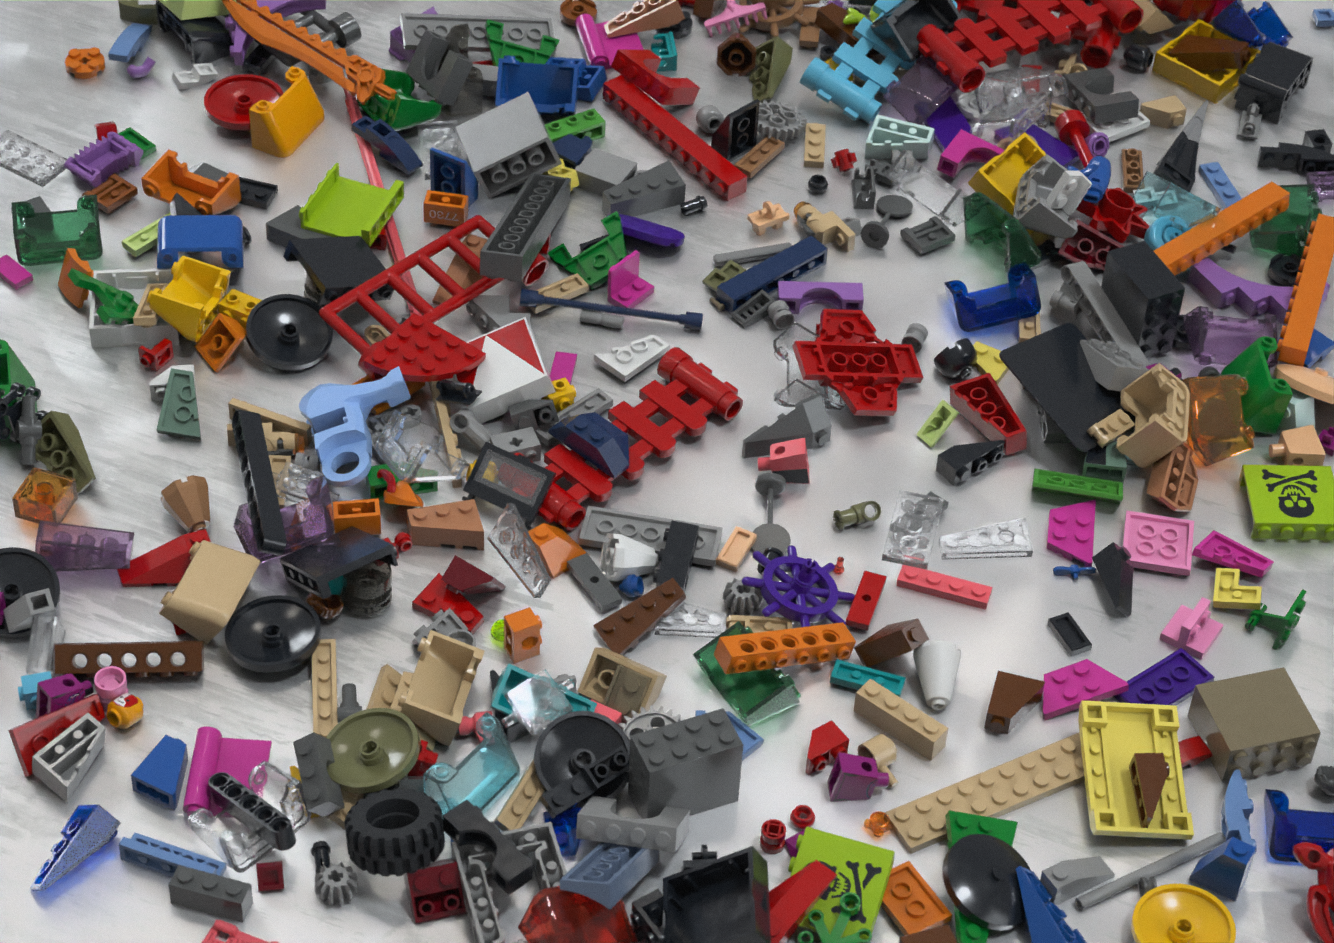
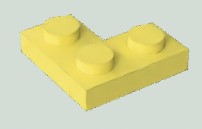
[1213,568,1262,610]

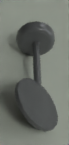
[861,195,913,249]
[751,473,791,555]

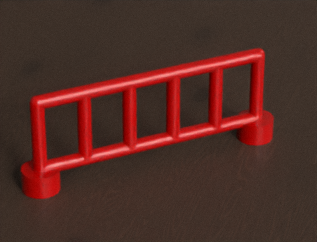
[319,215,549,381]

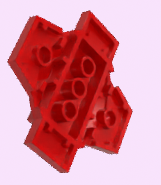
[792,309,924,416]

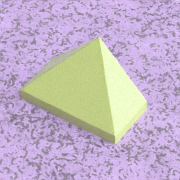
[916,400,959,448]

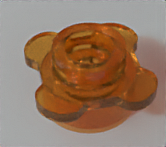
[864,812,894,838]

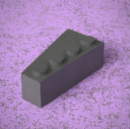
[602,161,686,217]

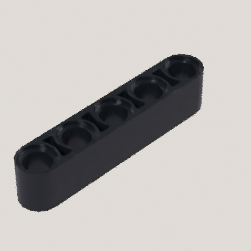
[208,772,296,851]

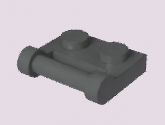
[900,216,955,254]

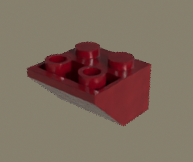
[403,858,466,923]

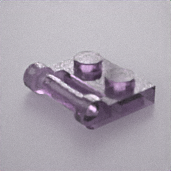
[1306,171,1334,203]

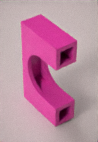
[937,129,1004,178]

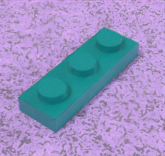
[830,659,906,697]

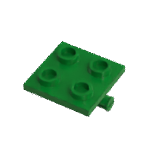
[1245,589,1307,650]

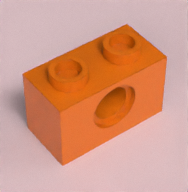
[504,607,542,664]

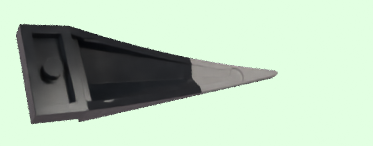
[1153,100,1208,197]

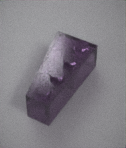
[35,521,134,572]

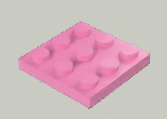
[1122,510,1194,576]

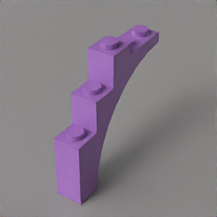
[225,0,327,66]
[1188,257,1330,326]

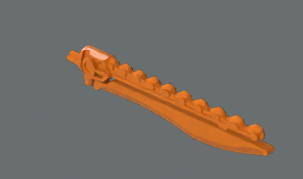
[222,0,397,104]

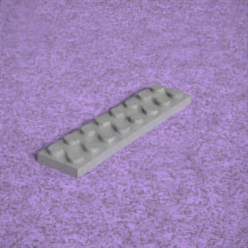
[400,13,557,54]

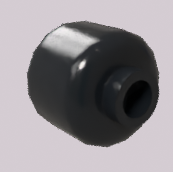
[1123,43,1153,70]

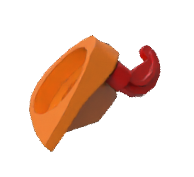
[377,469,424,507]

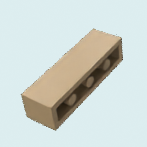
[853,679,949,761]

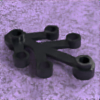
[0,382,49,444]

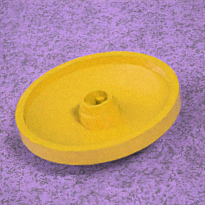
[1131,884,1236,943]

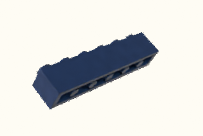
[716,236,828,314]

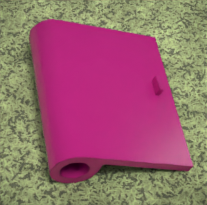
[575,14,644,70]
[183,726,272,819]

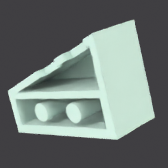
[865,114,935,159]
[1271,376,1315,431]

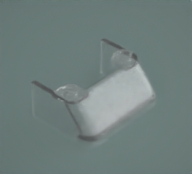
[884,150,981,228]

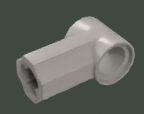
[450,409,493,451]

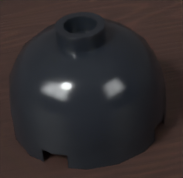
[934,338,977,379]

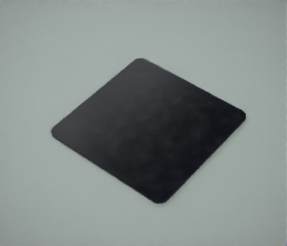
[999,323,1135,452]

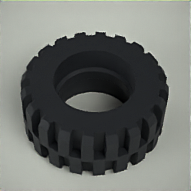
[344,788,445,877]

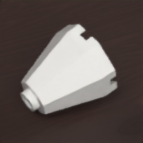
[600,533,658,581]

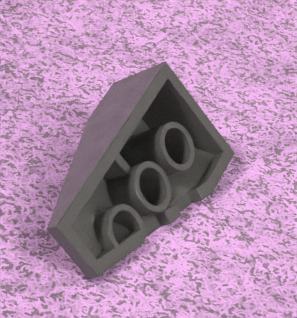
[742,393,832,458]

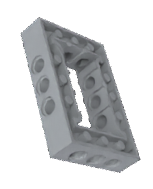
[452,822,589,943]

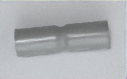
[580,309,624,329]

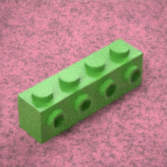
[545,108,606,143]

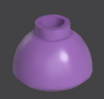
[1085,132,1109,157]

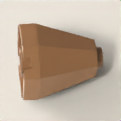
[161,475,210,533]

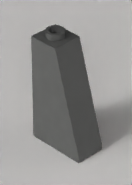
[266,205,331,248]

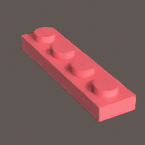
[896,564,993,609]

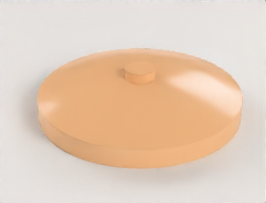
[1273,364,1334,404]

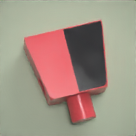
[758,438,810,484]

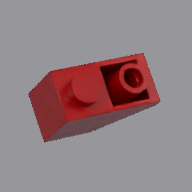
[805,720,849,775]

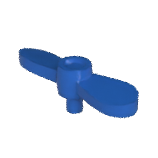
[1053,564,1096,580]

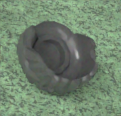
[1314,766,1334,797]

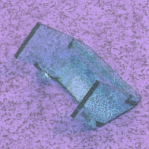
[1132,171,1221,231]

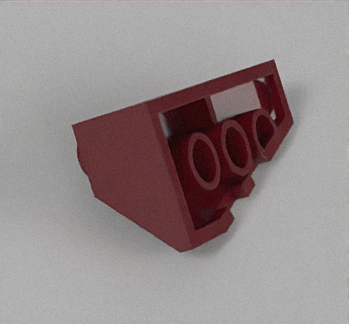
[1057,219,1124,271]

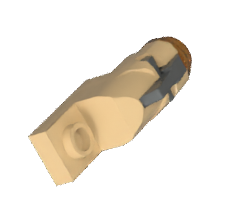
[793,201,856,252]
[227,423,305,457]

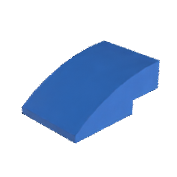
[546,57,607,101]

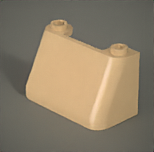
[159,540,260,645]
[398,630,485,746]

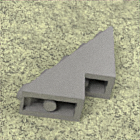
[466,295,530,332]

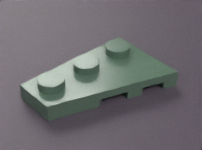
[156,368,201,440]

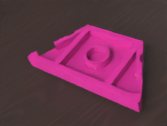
[1046,500,1096,567]
[1043,659,1128,720]

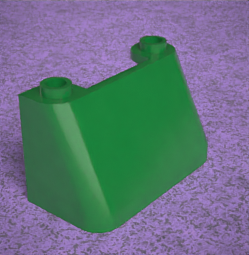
[357,69,442,132]
[1220,336,1293,434]

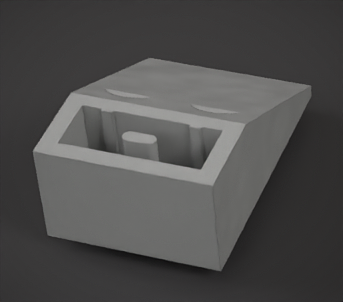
[1080,339,1149,391]

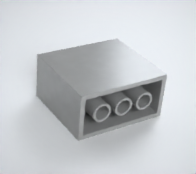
[456,92,562,199]

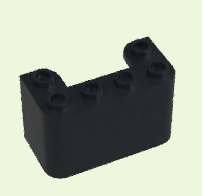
[1234,41,1313,124]

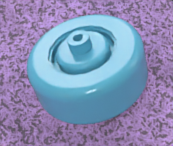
[1144,215,1191,251]

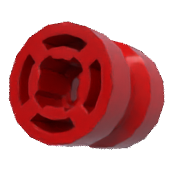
[760,819,786,854]

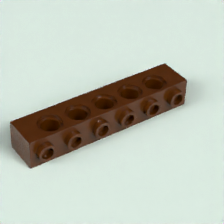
[55,641,204,678]

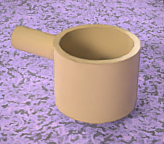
[858,734,899,788]

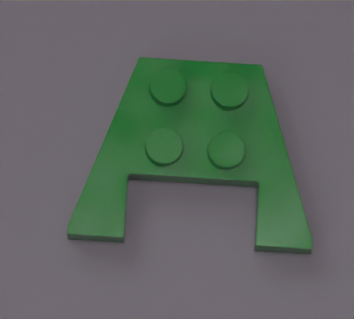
[485,19,559,67]
[548,211,627,289]
[67,268,138,325]

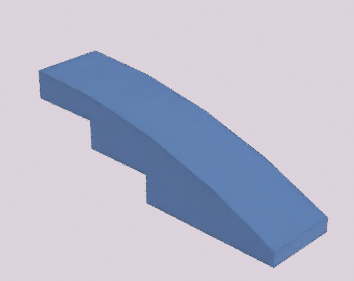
[108,23,153,62]

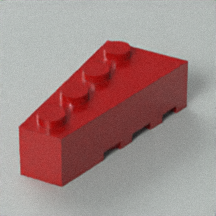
[950,373,1027,455]

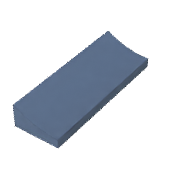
[560,842,659,909]

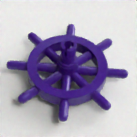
[741,545,855,627]

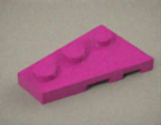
[1192,530,1274,578]

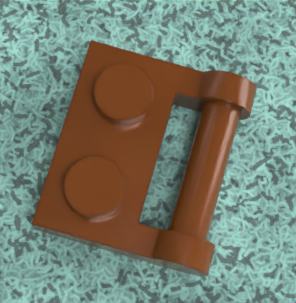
[82,174,138,214]

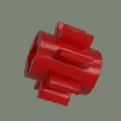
[831,149,857,172]

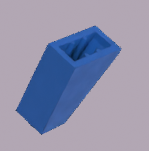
[131,735,188,810]
[1189,837,1256,902]

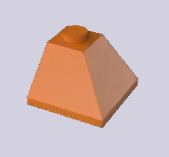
[194,313,246,373]
[525,523,590,579]

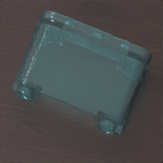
[423,712,520,817]

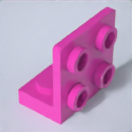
[607,250,654,309]

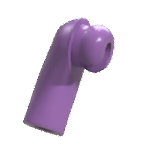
[127,57,156,79]

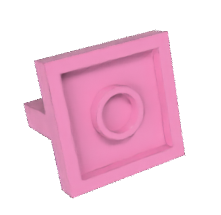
[1160,597,1223,660]

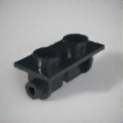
[436,380,482,405]

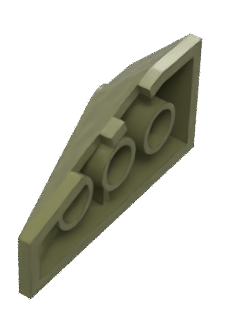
[749,36,793,103]
[35,410,96,493]

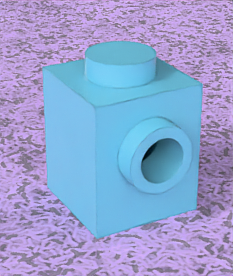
[18,671,51,710]

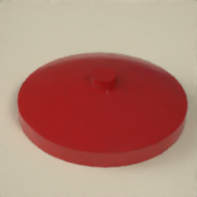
[204,74,283,130]

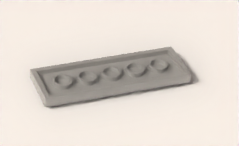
[579,506,723,567]

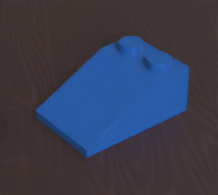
[430,147,478,208]

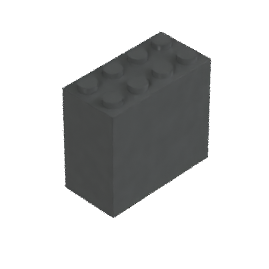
[628,708,743,819]

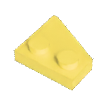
[973,341,1009,385]

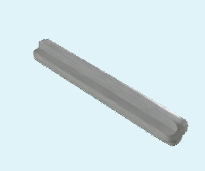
[713,243,792,267]

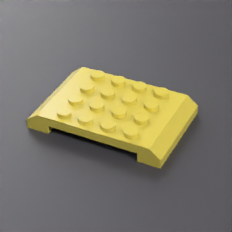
[1078,701,1194,840]

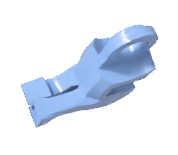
[299,366,411,487]

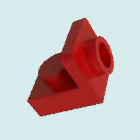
[138,338,174,372]

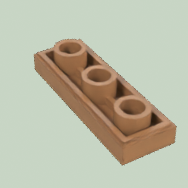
[799,6,820,48]
[1121,148,1144,193]

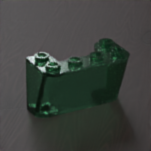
[1249,184,1322,257]
[692,621,801,727]

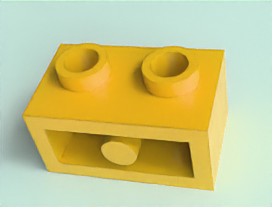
[218,288,262,330]

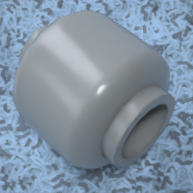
[696,105,724,134]

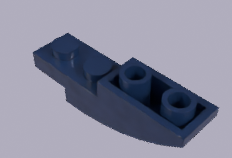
[351,116,423,175]

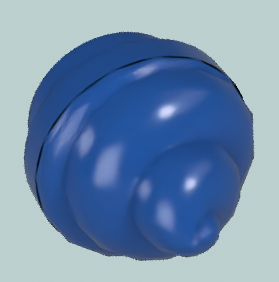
[619,574,644,598]

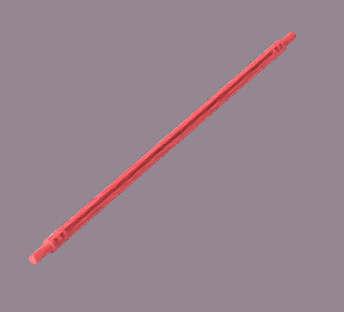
[343,88,422,316]

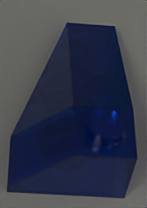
[30,804,121,891]

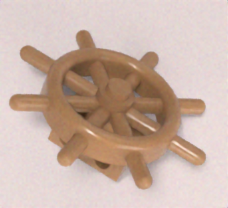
[723,0,821,38]

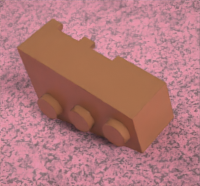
[407,499,484,550]

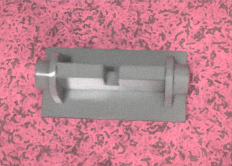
[1237,103,1262,139]

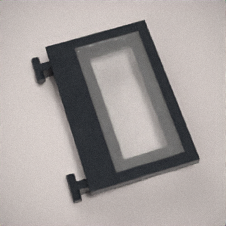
[462,442,556,531]

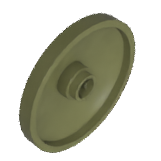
[326,708,420,794]

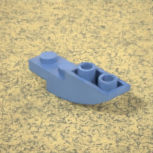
[1221,769,1257,854]

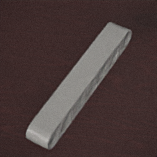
[1061,261,1150,367]

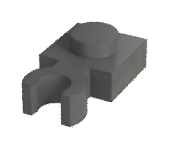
[864,159,903,186]

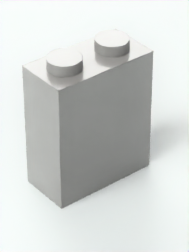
[575,148,637,196]

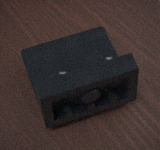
[630,889,664,943]

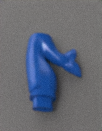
[1066,156,1111,203]

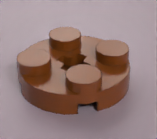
[560,0,597,27]

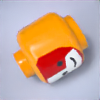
[106,693,144,729]

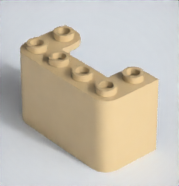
[1116,363,1190,469]

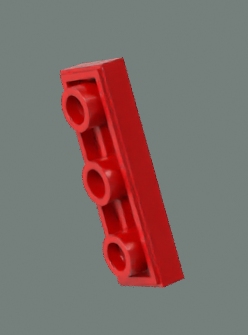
[846,570,887,631]

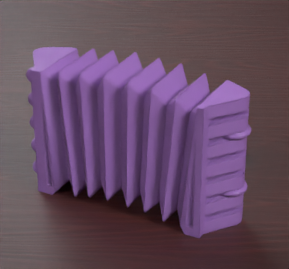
[64,132,144,188]

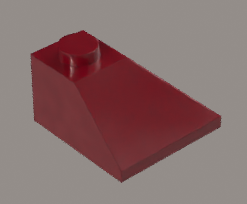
[441,555,506,595]

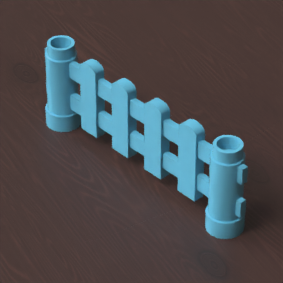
[800,0,957,124]

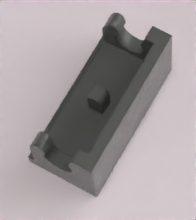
[851,166,876,209]

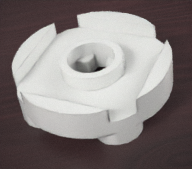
[957,90,996,123]

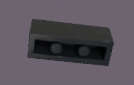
[653,520,699,593]

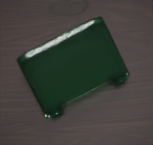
[963,192,1041,276]
[11,194,103,266]

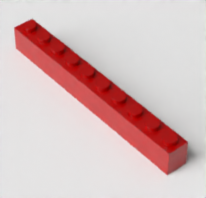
[602,75,747,201]

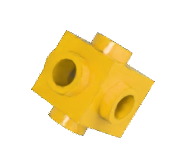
[541,377,576,412]

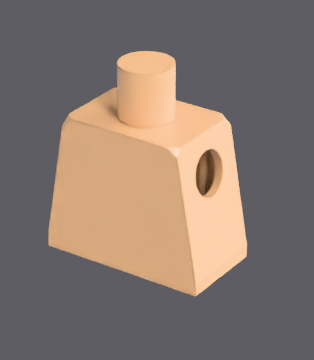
[1269,425,1326,466]

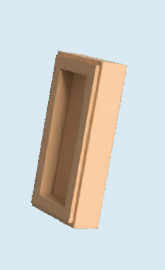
[716,526,757,572]

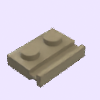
[602,665,651,720]

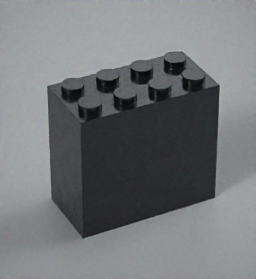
[1101,241,1185,359]

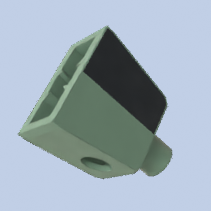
[1082,441,1127,483]

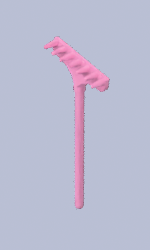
[704,0,767,37]

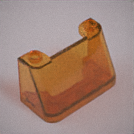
[1181,374,1255,467]

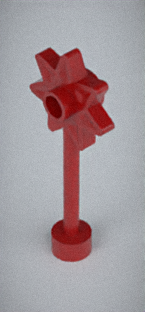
[1054,110,1149,244]

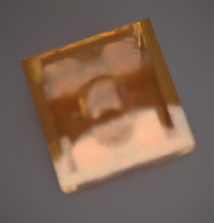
[12,467,78,529]

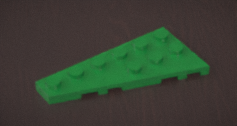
[945,810,1018,943]

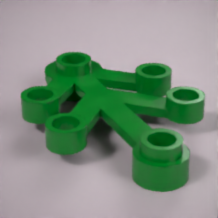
[798,892,872,943]

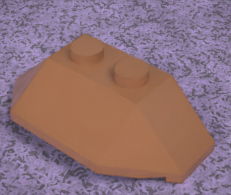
[1146,442,1198,512]

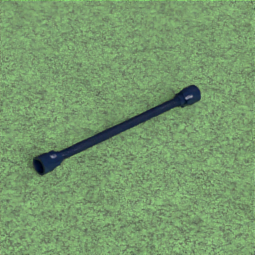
[519,289,703,330]

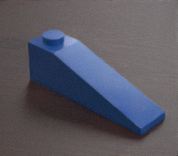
[1016,866,1086,943]

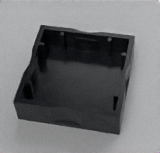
[663,846,771,943]

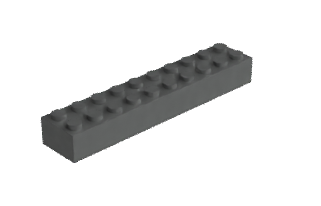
[480,173,571,282]

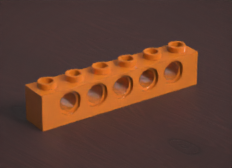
[714,622,856,674]

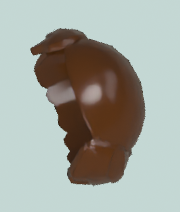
[306,593,344,620]

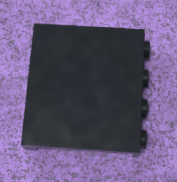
[283,236,394,305]
[279,526,398,599]

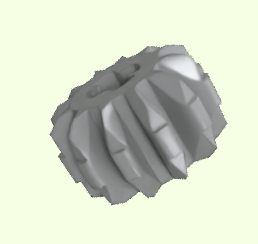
[723,577,763,615]
[314,861,358,906]

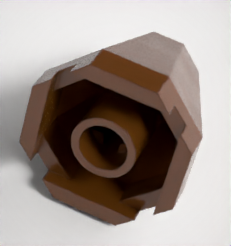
[717,33,756,76]

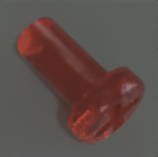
[833,557,844,575]

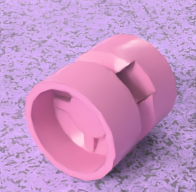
[94,666,129,711]

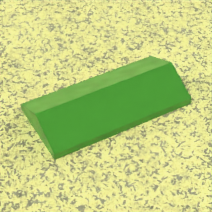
[1031,468,1123,504]

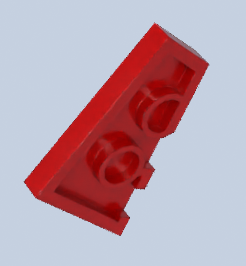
[412,573,484,634]

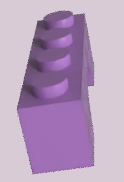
[777,281,864,314]

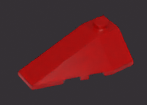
[117,529,211,587]
[769,860,837,943]

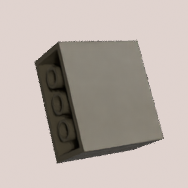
[1187,667,1321,782]

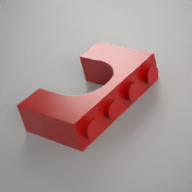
[611,49,700,105]

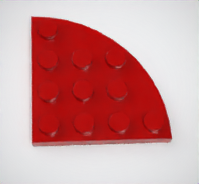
[363,313,486,382]

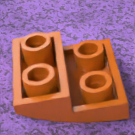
[58,248,94,308]

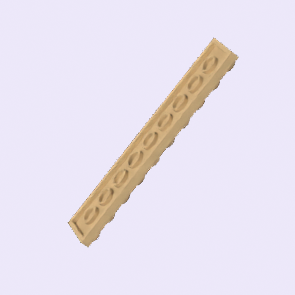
[884,732,1085,854]

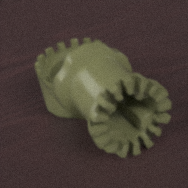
[833,501,881,530]

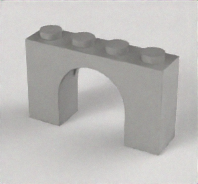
[576,796,690,853]

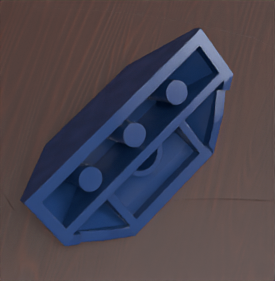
[548,412,629,479]

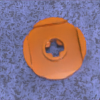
[65,47,105,79]

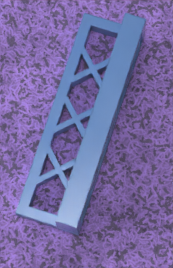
[119,833,227,877]

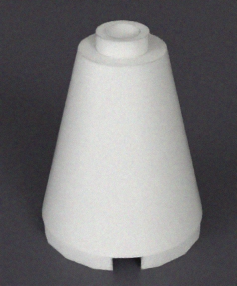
[913,640,961,710]

